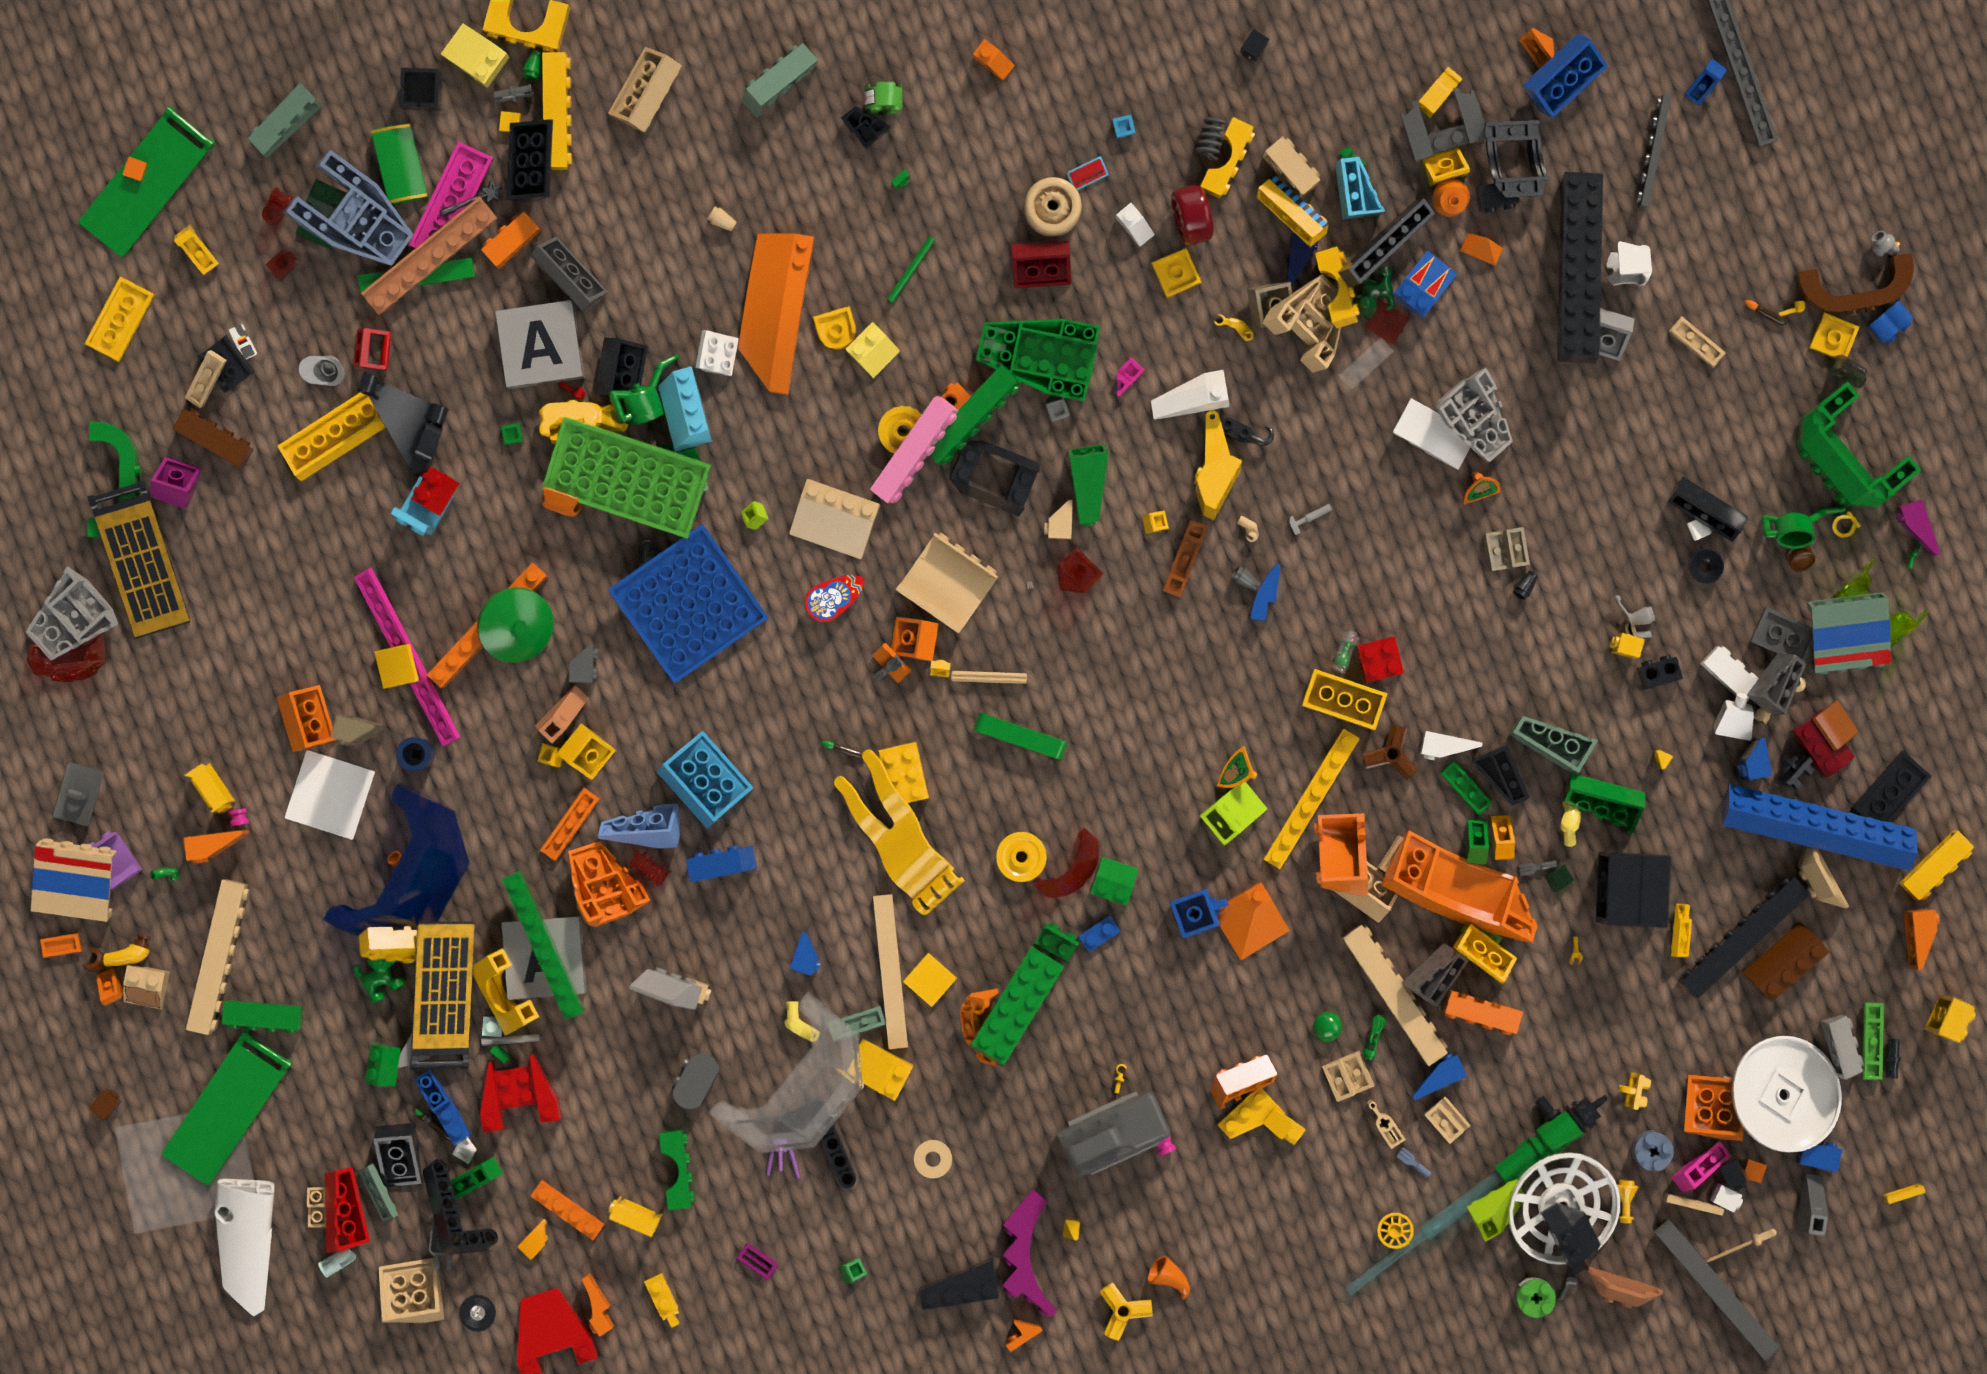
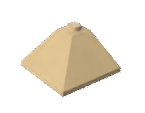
[379,1258,444,1323]

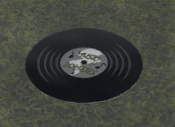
[459,1295,496,1331]

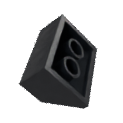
[594,337,648,400]

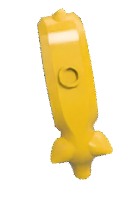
[539,400,628,444]

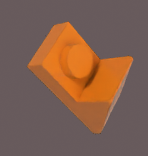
[96,967,124,1006]
[1006,1319,1043,1352]

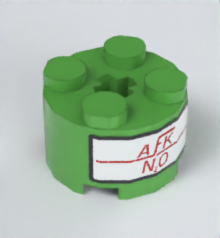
[864,82,903,115]
[1514,1276,1556,1318]

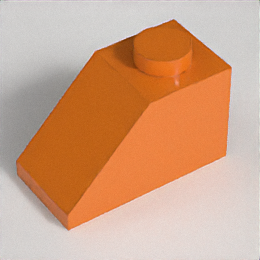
[973,39,1015,81]

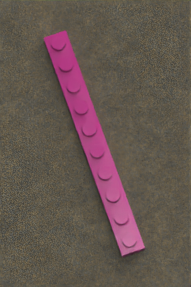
[354,568,461,747]

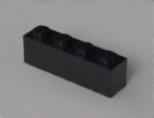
[1667,477,1748,542]

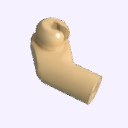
[1237,515,1259,542]

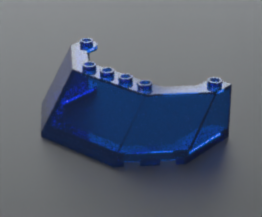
[323,783,470,937]

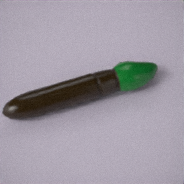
[821,741,863,759]

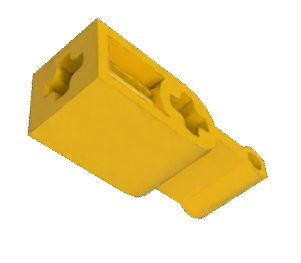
[1418,67,1462,118]

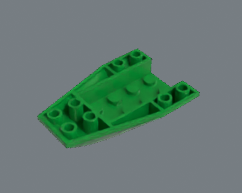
[976,319,1100,402]

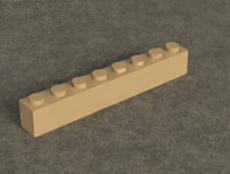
[186,879,250,1035]
[1341,924,1448,1066]

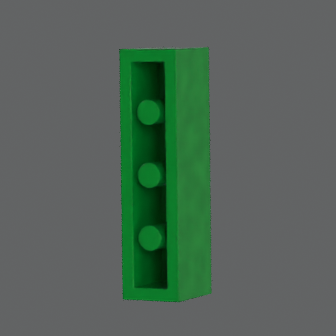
[222,1000,304,1033]

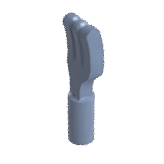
[1396,1147,1432,1178]

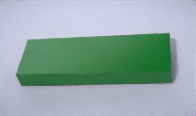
[1440,760,1493,816]

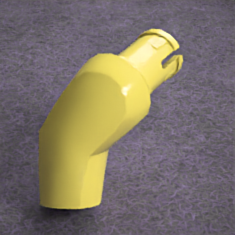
[1560,801,1581,847]
[784,1001,820,1042]

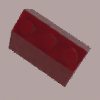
[1011,240,1071,289]
[1790,709,1855,778]

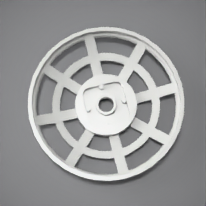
[1508,1153,1620,1265]

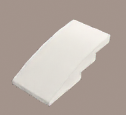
[1392,398,1470,470]

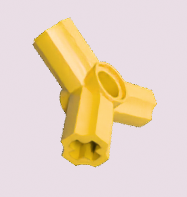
[1099,1282,1153,1341]

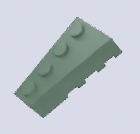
[741,43,818,118]
[248,83,322,158]
[1509,716,1598,774]

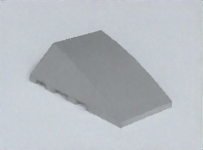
[26,567,118,661]

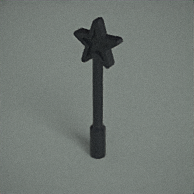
[439,181,503,217]

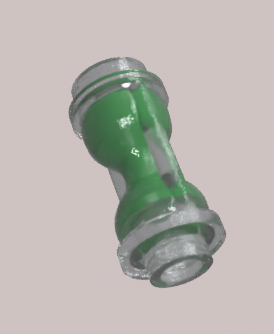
[1331,630,1360,674]

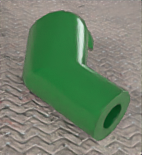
[150,867,180,881]

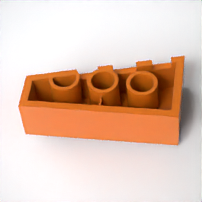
[1441,989,1523,1036]

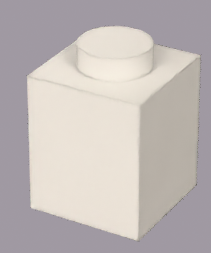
[1710,1183,1743,1212]

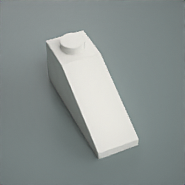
[1419,731,1482,761]

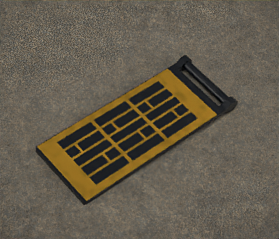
[87,479,190,639]
[410,921,475,1070]

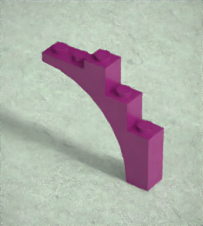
[1003,1188,1057,1317]

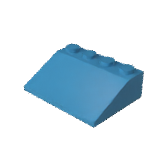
[656,731,753,829]

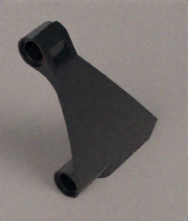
[356,372,449,474]

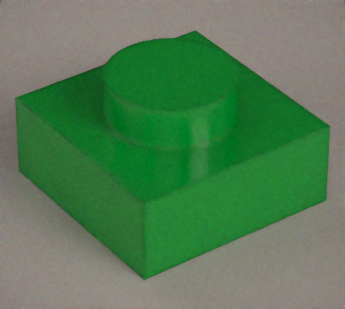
[891,169,910,190]

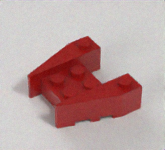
[480,1053,562,1133]

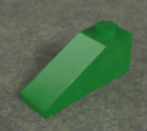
[451,1157,503,1200]

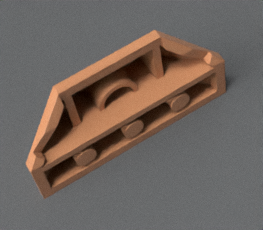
[1585,1267,1663,1309]

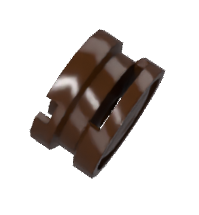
[1785,546,1816,572]

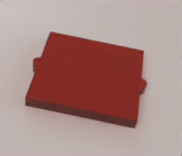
[1365,300,1410,345]

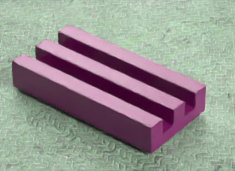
[736,1242,779,1281]

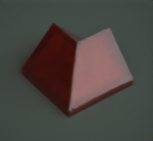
[1056,547,1104,595]

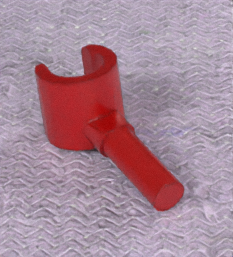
[559,382,586,399]

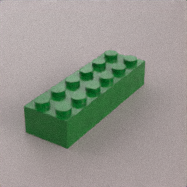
[970,946,1064,1067]

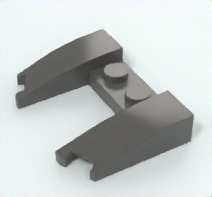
[1400,88,1485,161]

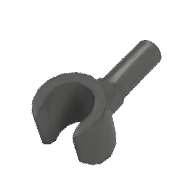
[1558,1275,1577,1300]

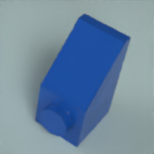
[1684,59,1727,106]
[790,931,821,976]

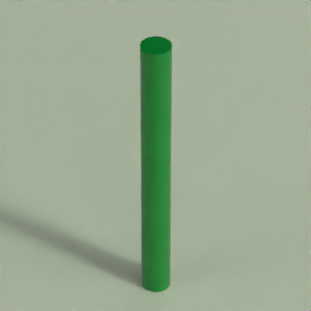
[887,236,935,303]

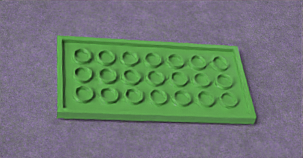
[542,416,712,539]

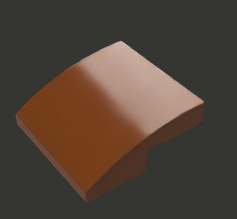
[1812,700,1859,751]

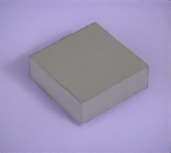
[1046,398,1070,422]

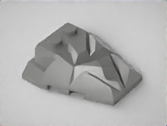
[1436,368,1513,463]

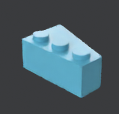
[1335,157,1385,220]

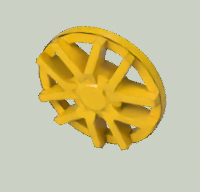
[1377,1213,1414,1249]

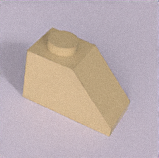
[1044,500,1073,540]

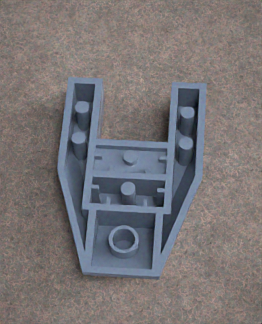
[283,150,413,266]

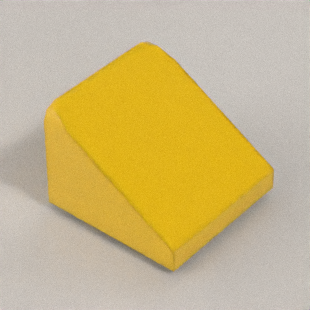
[1142,510,1169,534]
[537,743,563,767]

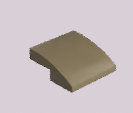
[1483,527,1530,572]

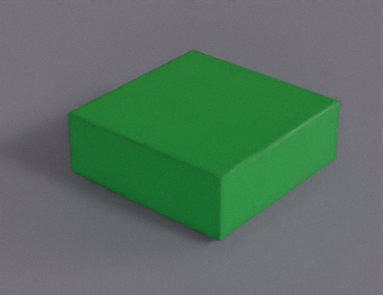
[501,423,524,445]
[490,1045,511,1064]

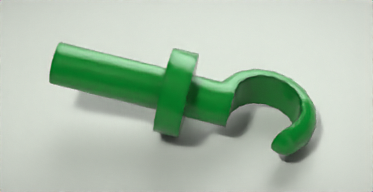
[1907,541,1922,569]

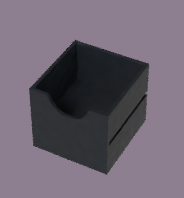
[1596,851,1671,928]

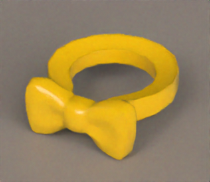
[1832,511,1861,538]

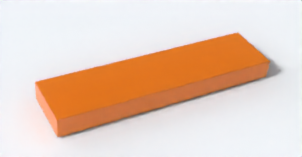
[540,788,600,862]

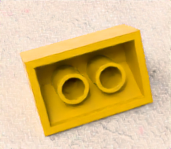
[1453,924,1517,984]

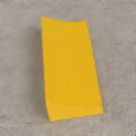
[278,393,386,482]

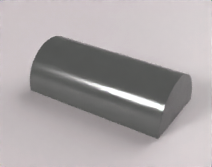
[531,236,608,313]

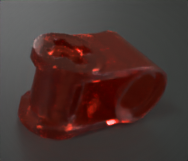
[262,187,294,226]

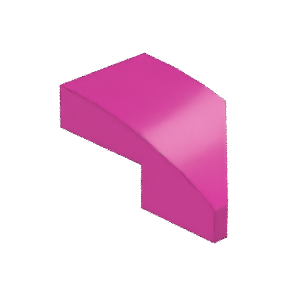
[1117,357,1145,396]

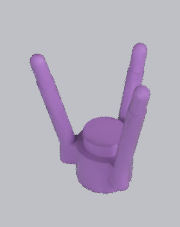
[766,1136,800,1179]

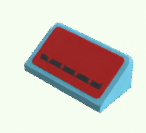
[1066,156,1109,190]

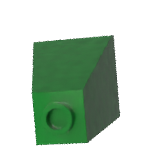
[1068,444,1109,526]

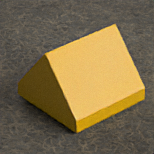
[1653,750,1673,769]

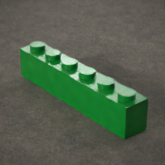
[929,365,1022,465]

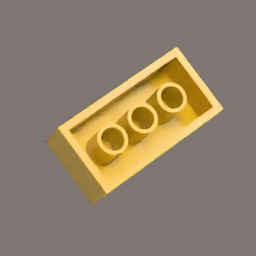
[1300,669,1387,730]

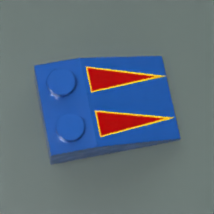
[1393,250,1457,319]

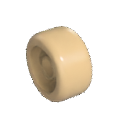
[1024,177,1082,237]

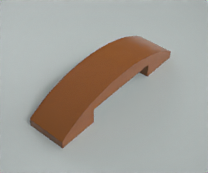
[1163,519,1208,598]

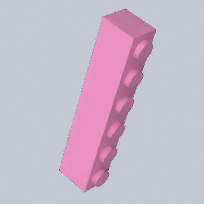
[870,396,959,503]

